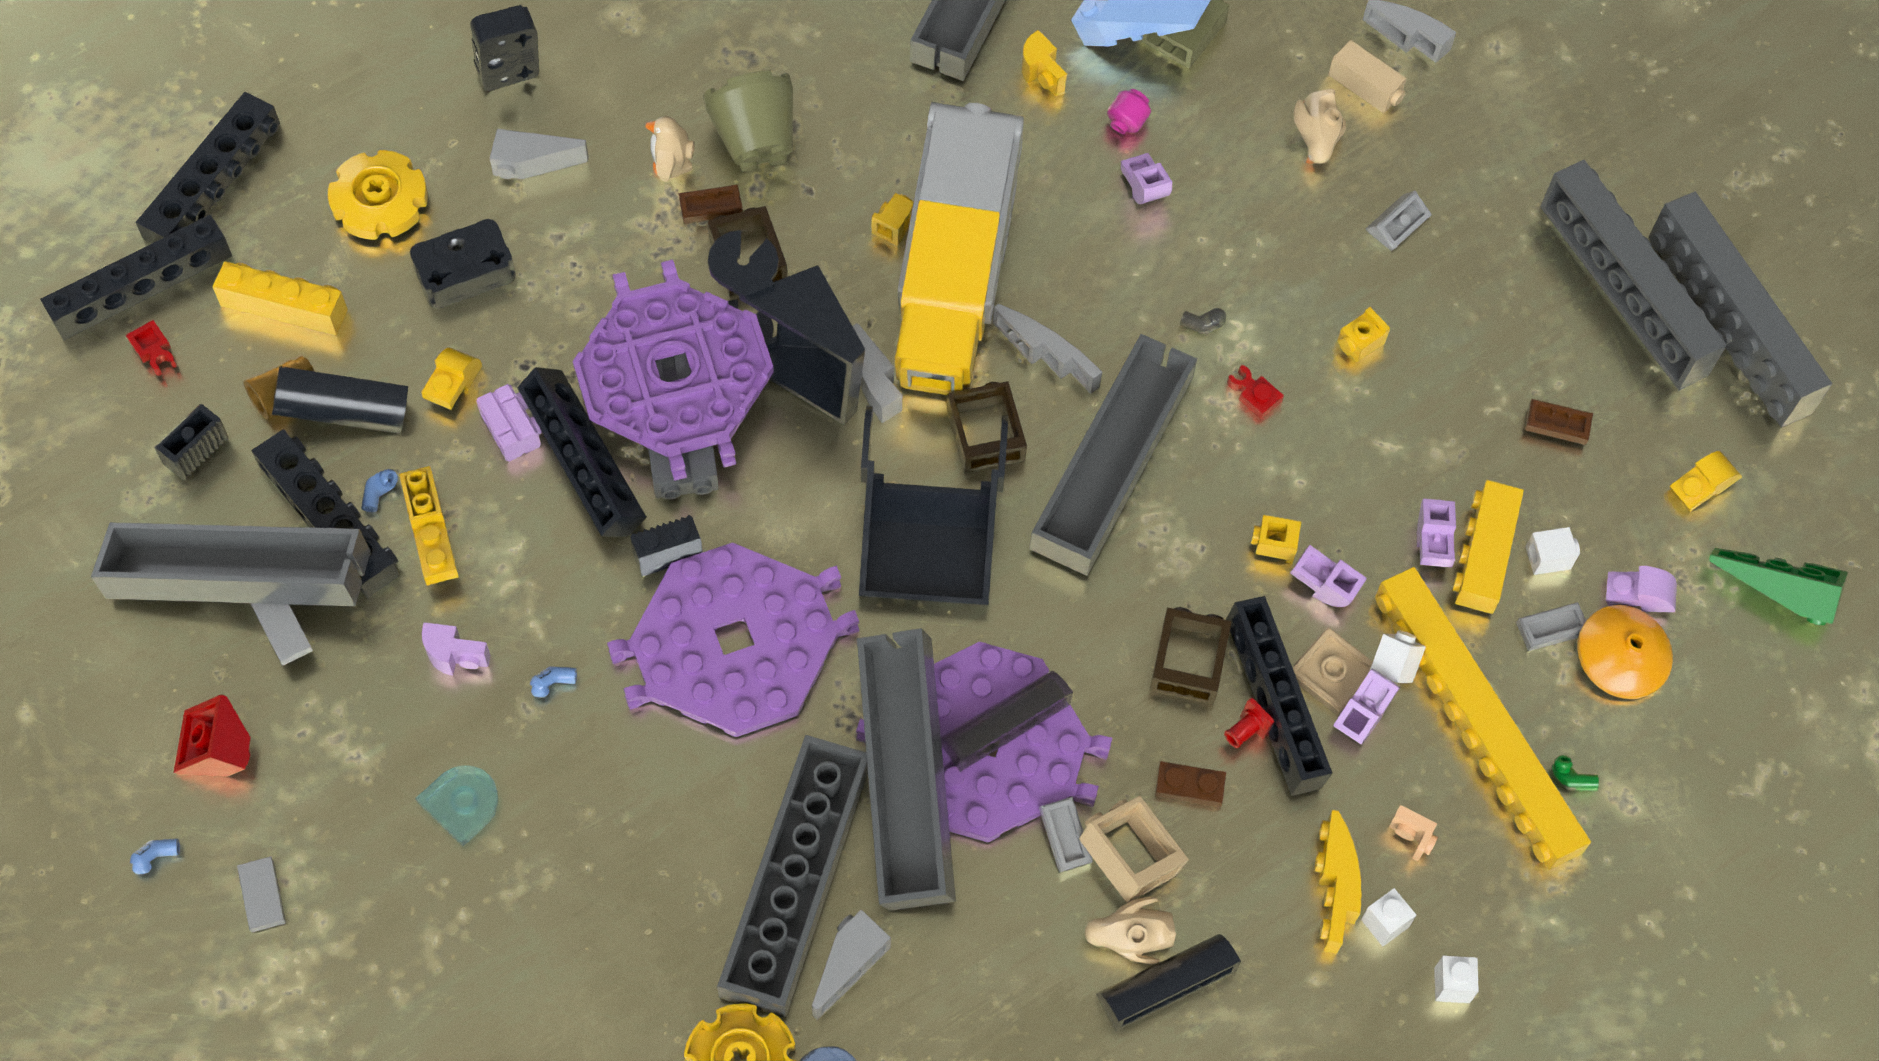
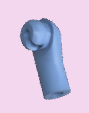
[361,469,398,512]
[530,666,577,697]
[130,838,180,874]

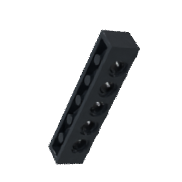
[135,91,280,243]
[40,214,232,341]
[517,367,647,537]
[251,429,399,598]
[1225,596,1333,796]

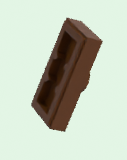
[678,184,743,224]
[1525,399,1593,445]

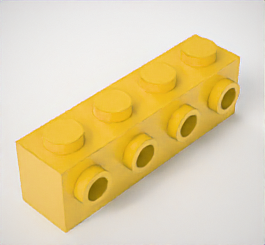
[212,261,348,336]
[1452,480,1524,614]

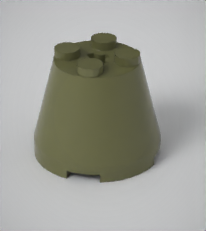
[703,70,793,172]

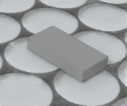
[1516,602,1586,651]
[1039,797,1093,873]
[237,856,286,932]

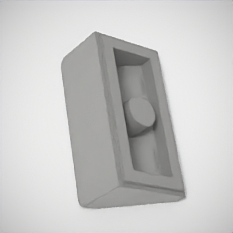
[1366,191,1432,250]

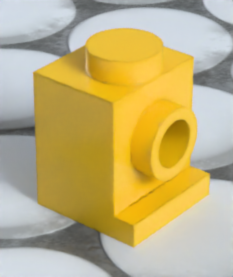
[871,193,914,246]
[1337,307,1390,362]
[1251,515,1301,564]

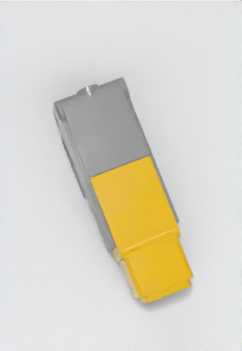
[895,102,1024,395]

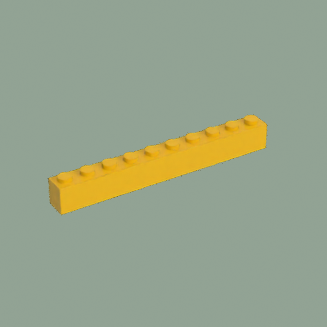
[1375,567,1591,870]

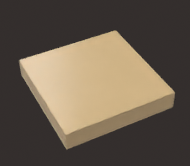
[1292,627,1373,716]

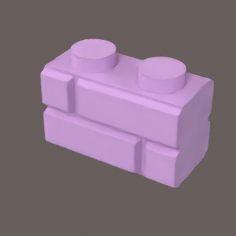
[476,384,543,462]

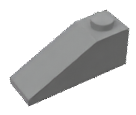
[490,129,589,179]
[812,910,891,1020]

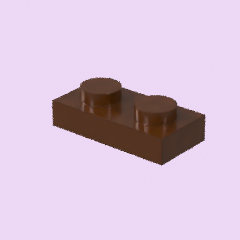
[1155,761,1226,808]

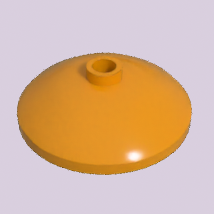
[1577,605,1673,699]

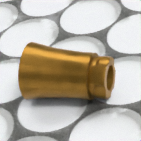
[243,356,315,419]

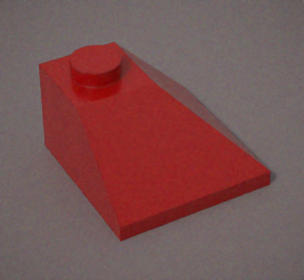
[173,694,251,777]

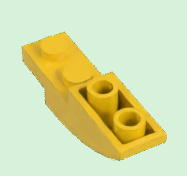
[399,466,458,586]
[1314,810,1362,954]

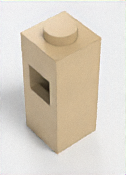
[1328,40,1407,113]

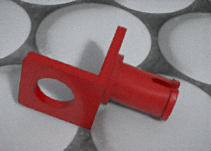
[1224,698,1274,749]

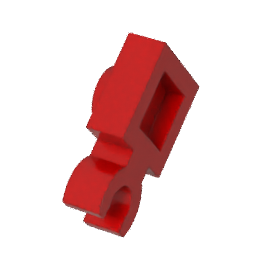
[126,320,177,376]
[1227,365,1284,420]

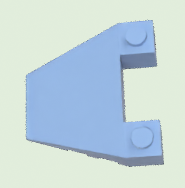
[1071,0,1211,47]

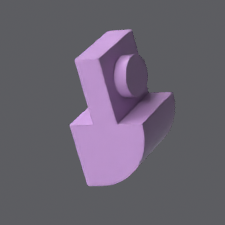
[1121,153,1172,204]
[1417,499,1456,568]
[1290,545,1367,607]
[1606,566,1677,612]
[422,623,491,675]
[1333,669,1400,744]

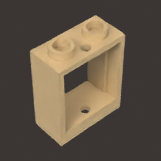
[1079,796,1189,903]

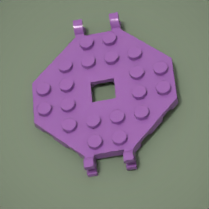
[573,260,774,481]
[607,542,859,737]
[856,642,1112,842]

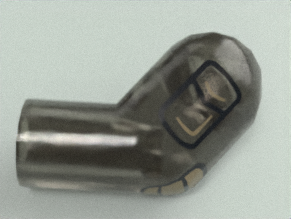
[1180,308,1226,334]

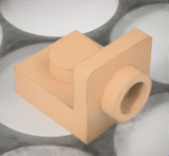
[1389,805,1438,861]

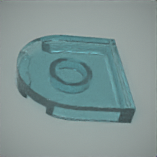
[415,765,498,846]

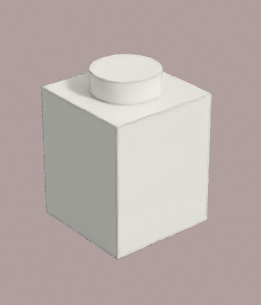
[1525,527,1580,575]
[1370,630,1426,683]
[1361,888,1416,946]
[1434,956,1479,1003]

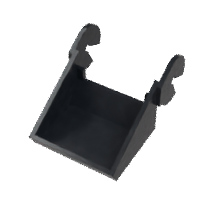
[708,230,865,425]
[859,405,1008,605]

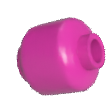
[1107,89,1151,134]

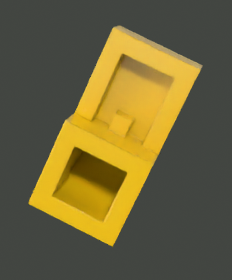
[1022,30,1067,97]
[421,347,482,410]
[1670,451,1742,512]

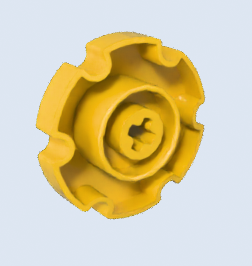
[328,150,428,240]
[684,1003,796,1061]

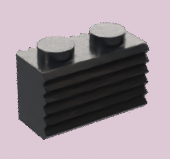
[154,404,228,480]
[630,515,703,577]

